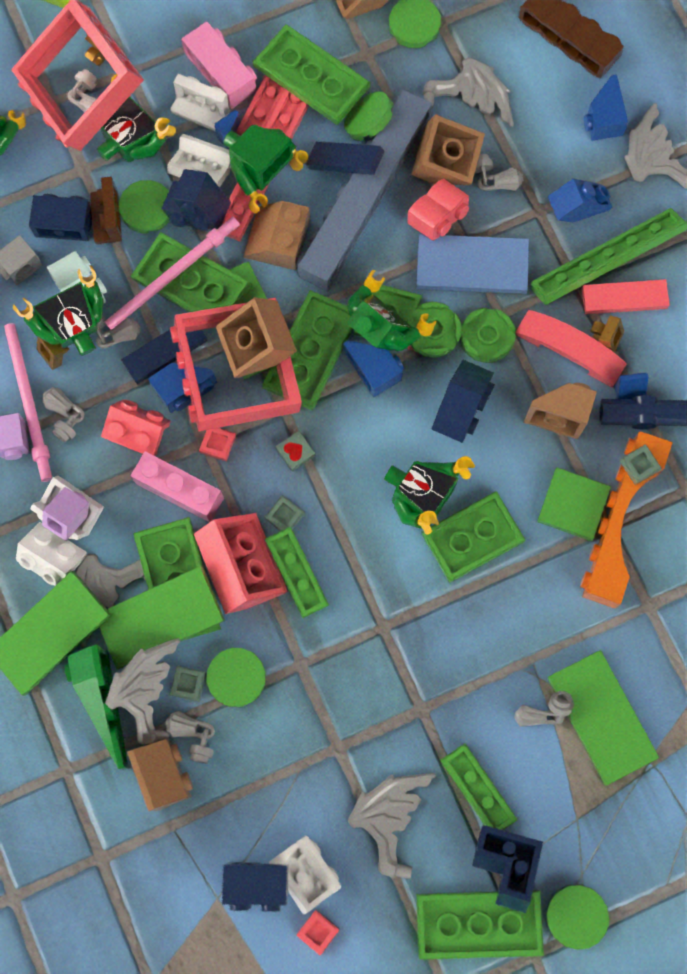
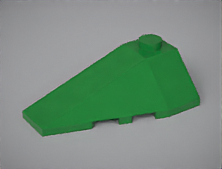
[65,645,129,770]

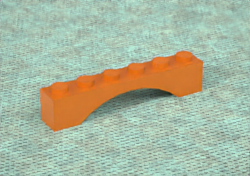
[580,431,673,609]

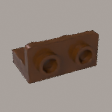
[90,176,122,244]

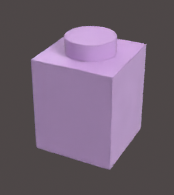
[0,413,30,460]
[42,487,89,541]

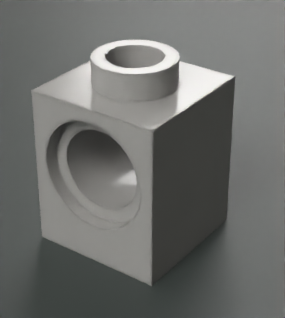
[0,235,43,285]

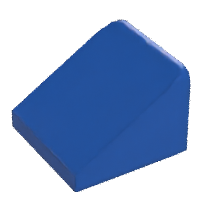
[214,110,240,150]
[614,373,649,399]

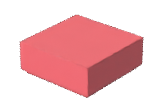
[199,428,236,462]
[296,909,340,955]

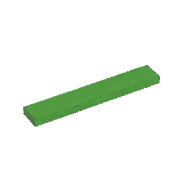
[530,208,687,305]

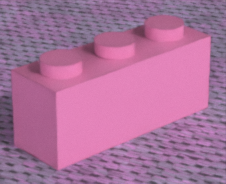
[181,21,257,109]
[131,451,224,523]

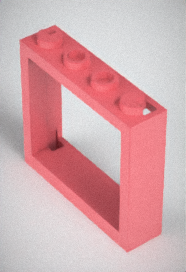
[11,0,144,151]
[170,298,302,432]

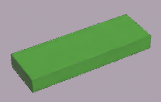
[265,526,329,618]
[440,743,518,830]

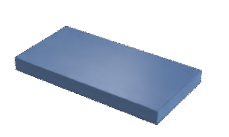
[416,234,529,294]

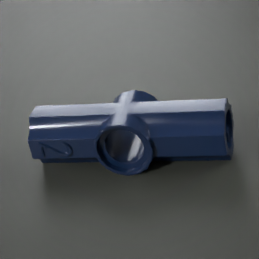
[599,395,687,430]

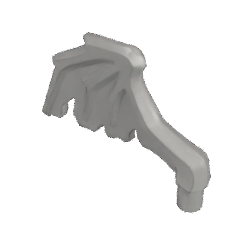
[423,57,514,127]
[624,103,687,189]
[74,554,146,649]
[106,638,180,745]
[348,773,436,879]

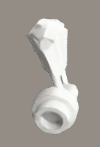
[67,69,97,113]

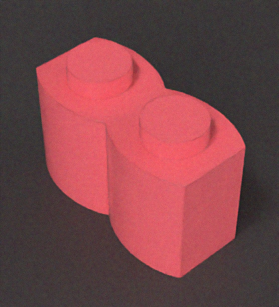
[408,179,469,241]

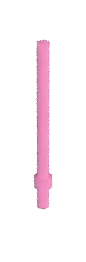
[104,217,240,330]
[4,323,53,482]

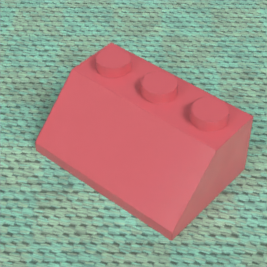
[194,513,288,614]

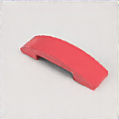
[515,310,627,388]

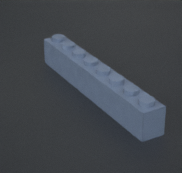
[296,89,432,292]

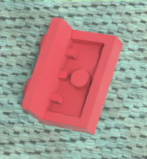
[101,400,171,456]

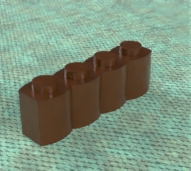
[518,0,624,79]

